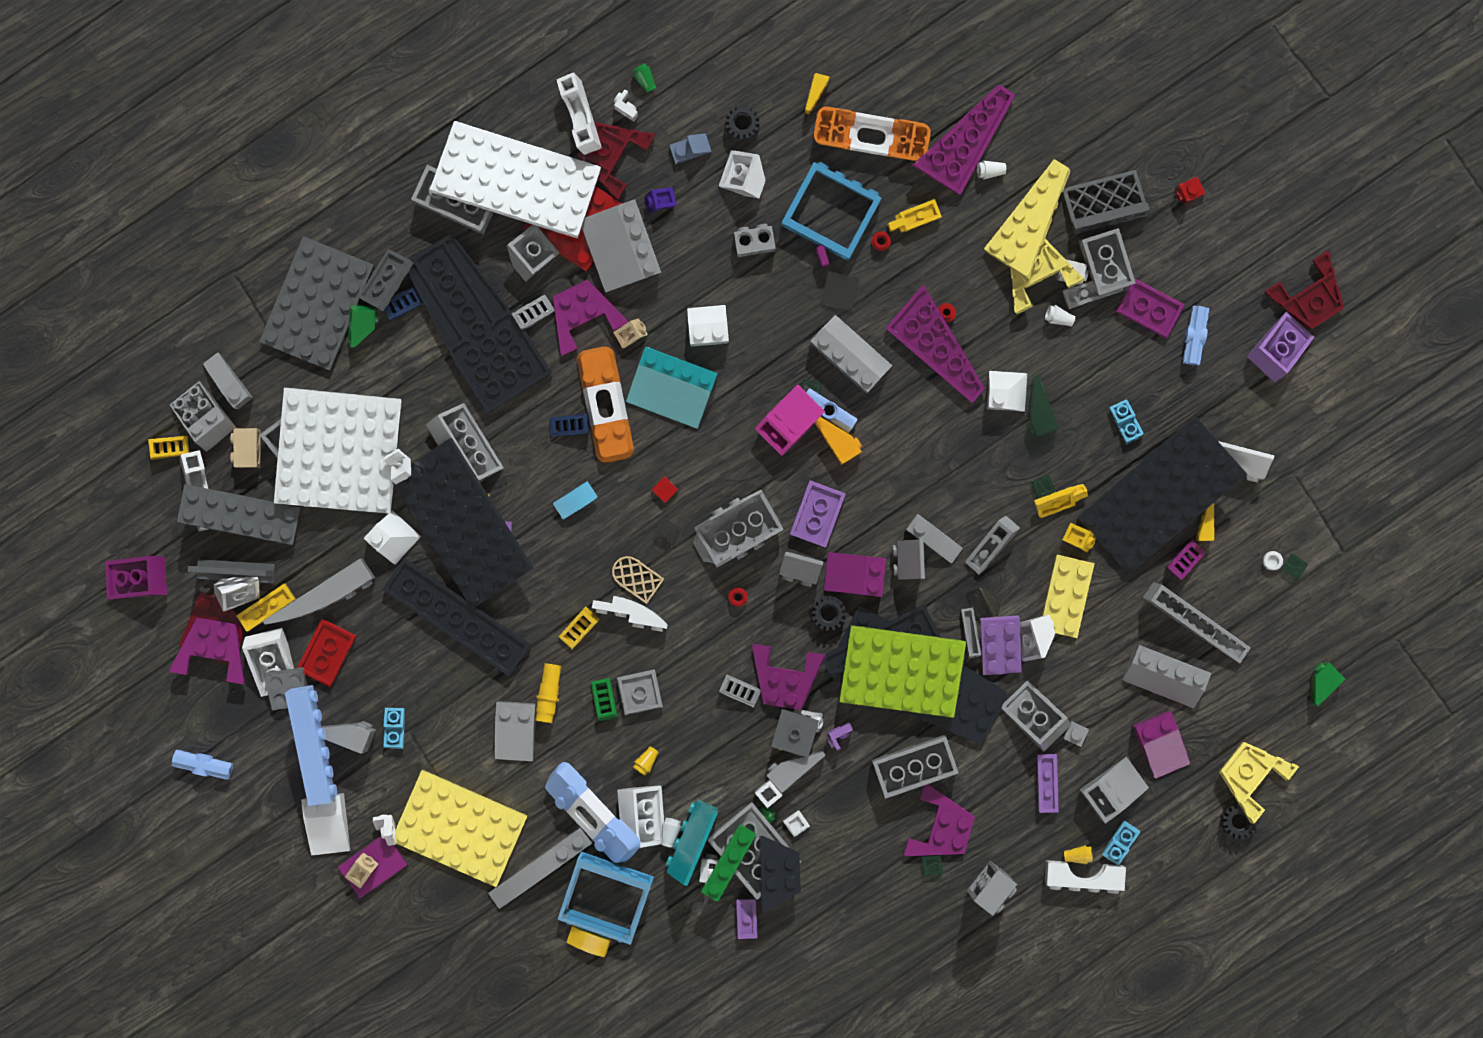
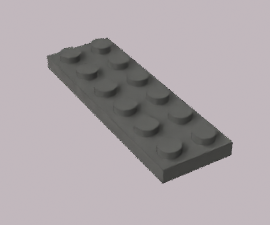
[176,484,300,545]

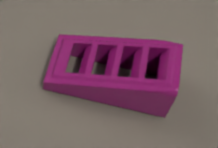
[1165,539,1206,580]

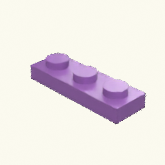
[1037,754,1059,813]

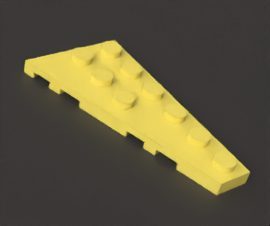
[984,159,1070,280]

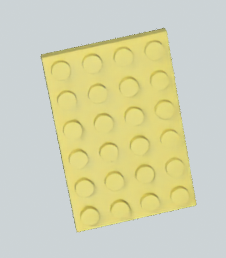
[395,770,528,887]

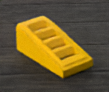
[805,73,830,115]
[148,436,189,460]
[1196,503,1214,541]
[558,607,600,650]

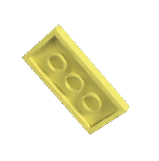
[1042,555,1095,638]

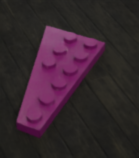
[912,85,1015,195]
[886,284,985,403]

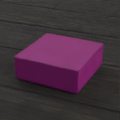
[816,245,829,268]

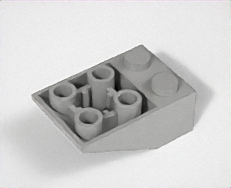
[170,381,236,452]
[1080,757,1149,823]

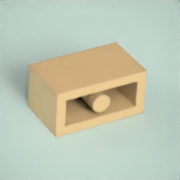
[231,428,261,468]

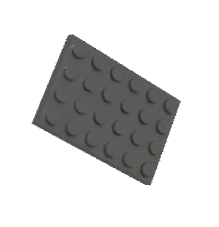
[259,236,374,371]

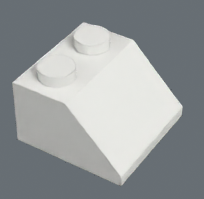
[687,305,729,347]

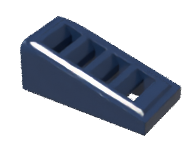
[384,286,423,322]
[549,414,589,437]

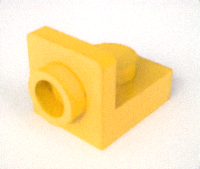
[1062,523,1095,552]

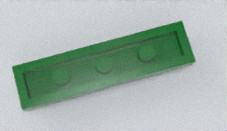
[700,824,756,902]

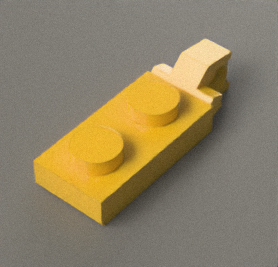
[887,199,942,232]
[1034,484,1088,518]

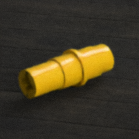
[535,663,562,723]

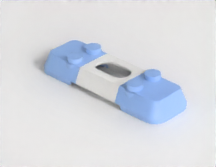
[545,762,640,863]

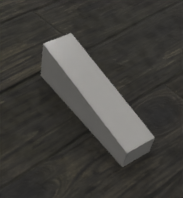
[961,608,981,659]

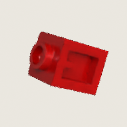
[1175,177,1205,204]

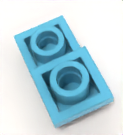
[1109,399,1144,445]
[553,481,597,519]
[383,708,405,749]
[1102,820,1140,866]

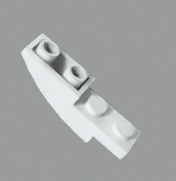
[592,596,668,632]

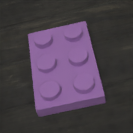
[790,480,846,548]
[980,615,1022,675]

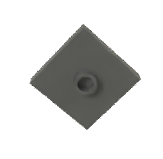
[771,709,819,757]

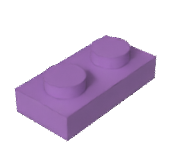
[737,898,757,939]

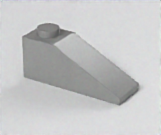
[203,353,253,409]
[905,514,963,564]
[965,516,1020,575]
[766,751,825,793]

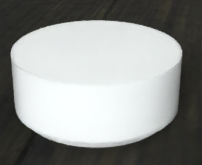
[1262,551,1283,571]

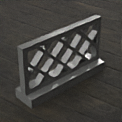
[1062,170,1150,235]
[188,560,276,583]

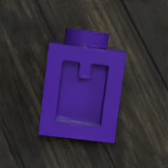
[644,187,677,213]

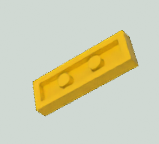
[237,584,296,632]

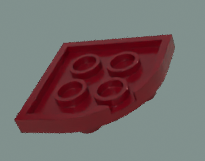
[179,592,243,666]

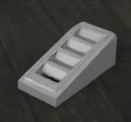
[512,295,555,330]
[719,674,761,707]

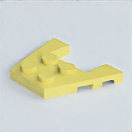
[1010,239,1085,314]
[1219,742,1299,824]

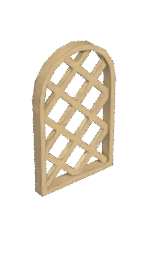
[612,556,664,604]

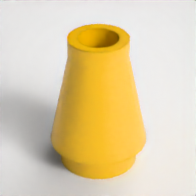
[633,746,659,776]
[1064,845,1093,864]

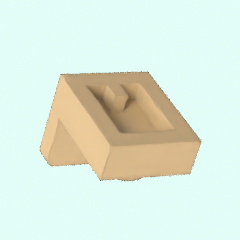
[613,319,648,349]
[345,853,378,888]

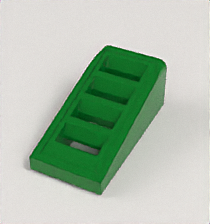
[591,678,618,721]

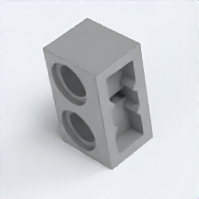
[734,224,776,257]

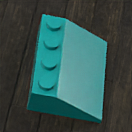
[626,346,718,429]
[665,799,718,886]

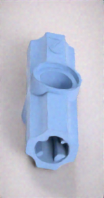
[1182,306,1209,366]
[806,388,857,433]
[172,750,233,780]

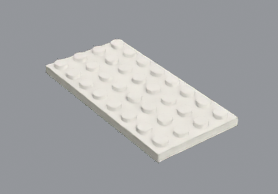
[430,121,601,238]

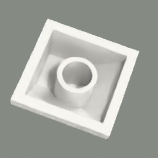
[719,150,766,198]
[986,371,1027,412]
[364,511,421,565]
[214,577,260,612]
[1020,615,1055,662]

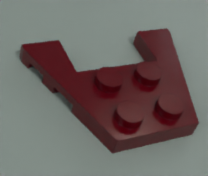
[577,122,655,200]
[1264,251,1344,330]

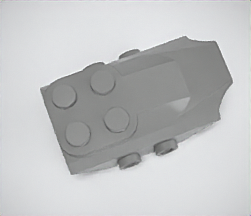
[693,490,784,567]

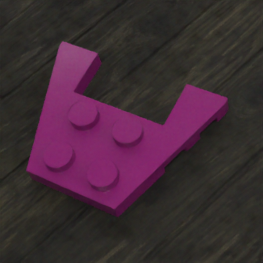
[553,280,628,356]
[169,618,245,684]
[752,644,826,710]
[903,784,975,856]

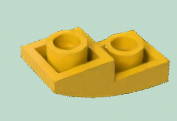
[566,925,611,957]

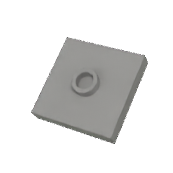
[617,669,663,715]

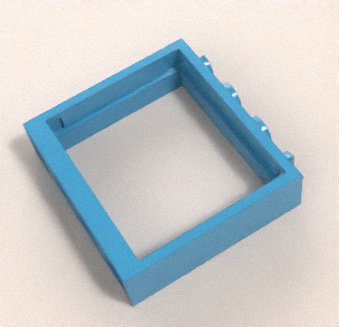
[781,162,881,261]
[557,852,654,945]

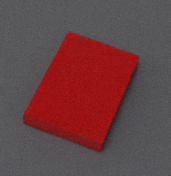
[297,619,357,687]

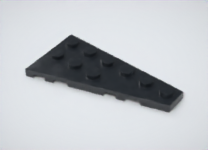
[824,604,941,674]

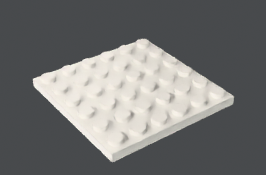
[274,387,401,514]

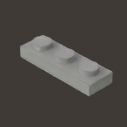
[1062,281,1124,310]

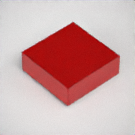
[651,476,678,503]

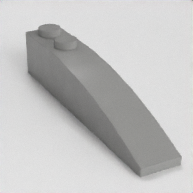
[263,559,375,624]
[1143,582,1251,663]
[488,827,593,909]

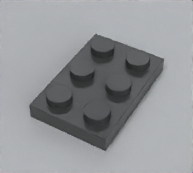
[358,249,413,311]

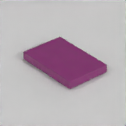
[1116,278,1185,339]
[338,836,408,898]

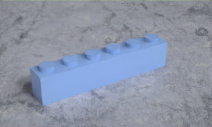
[285,685,337,806]

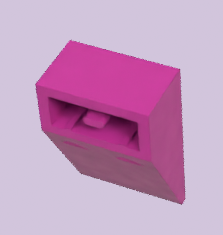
[755,385,825,456]

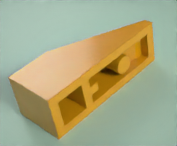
[815,417,862,465]

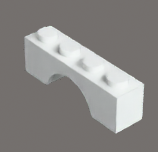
[557,73,602,155]
[179,450,208,532]
[1045,860,1126,894]

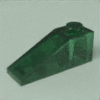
[1027,374,1059,437]

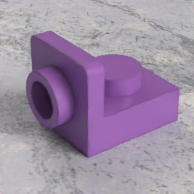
[827,722,853,750]

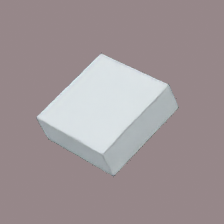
[783,810,810,837]

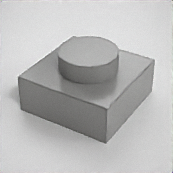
[1063,721,1089,747]

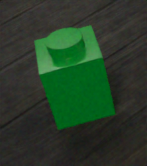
[348,305,378,347]
[1311,662,1345,706]

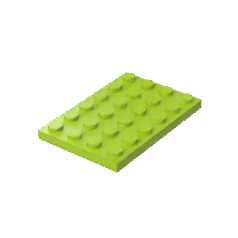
[839,625,966,718]

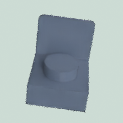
[669,134,712,164]

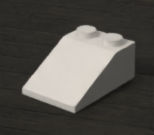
[242,628,294,697]
[301,793,350,855]

